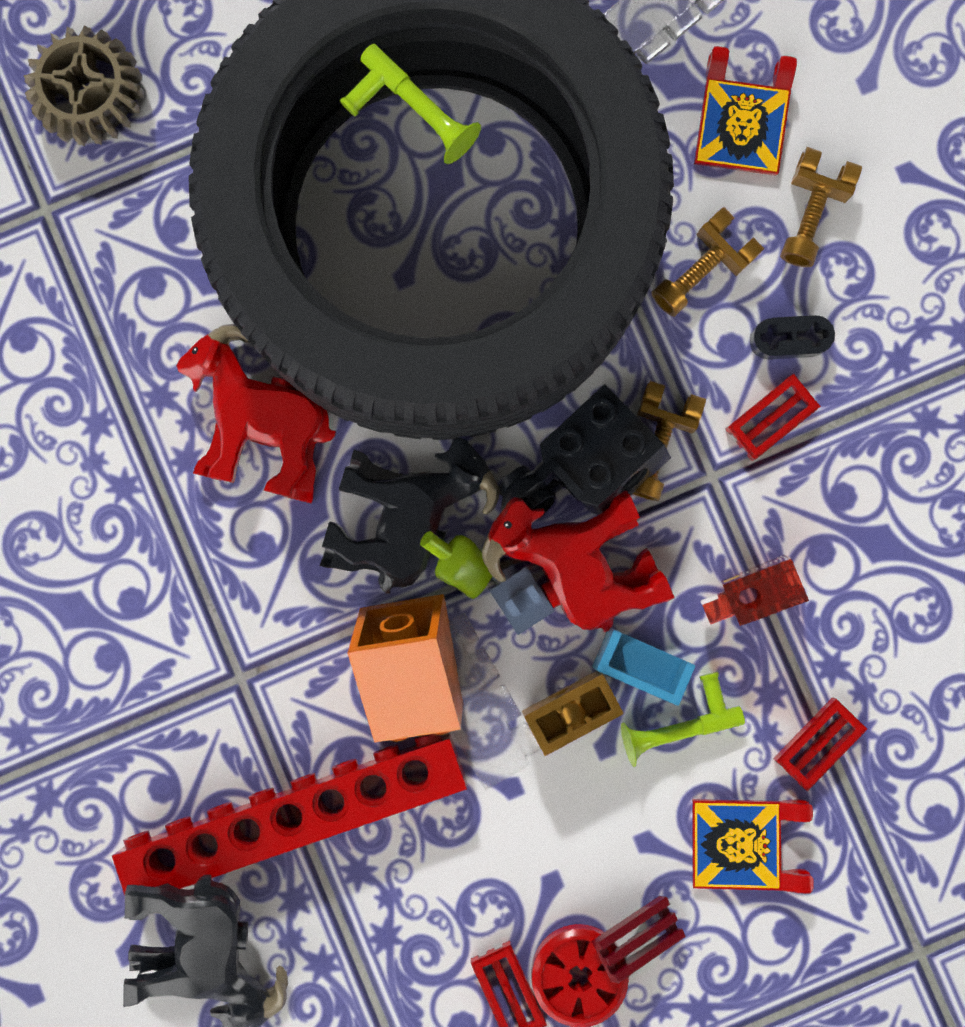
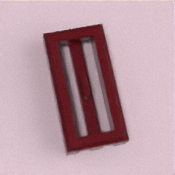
[592,896,686,983]

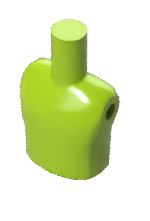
[420,531,492,599]

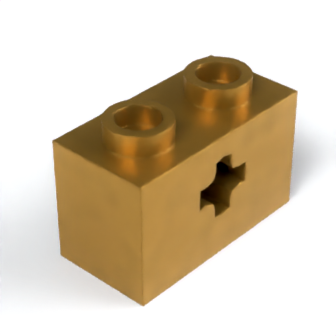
[522,671,624,756]

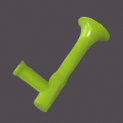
[340,44,481,164]
[621,672,745,767]

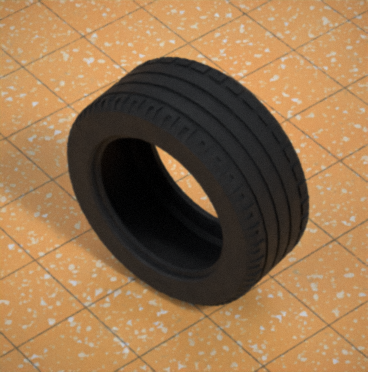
[188,0,674,440]

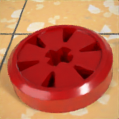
[531,924,629,1027]

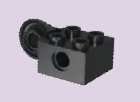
[499,384,671,522]

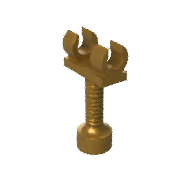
[780,147,862,267]
[651,207,765,317]
[633,380,706,501]

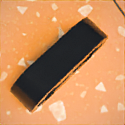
[749,315,835,360]

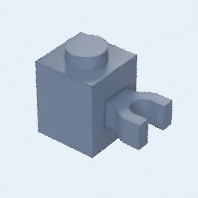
[489,565,555,635]

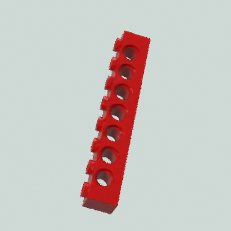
[112,733,467,896]

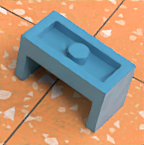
[592,628,695,706]

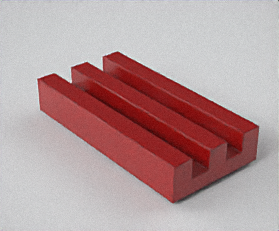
[725,373,821,461]
[773,697,867,791]
[471,940,547,1027]

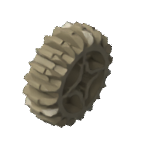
[23,25,144,147]

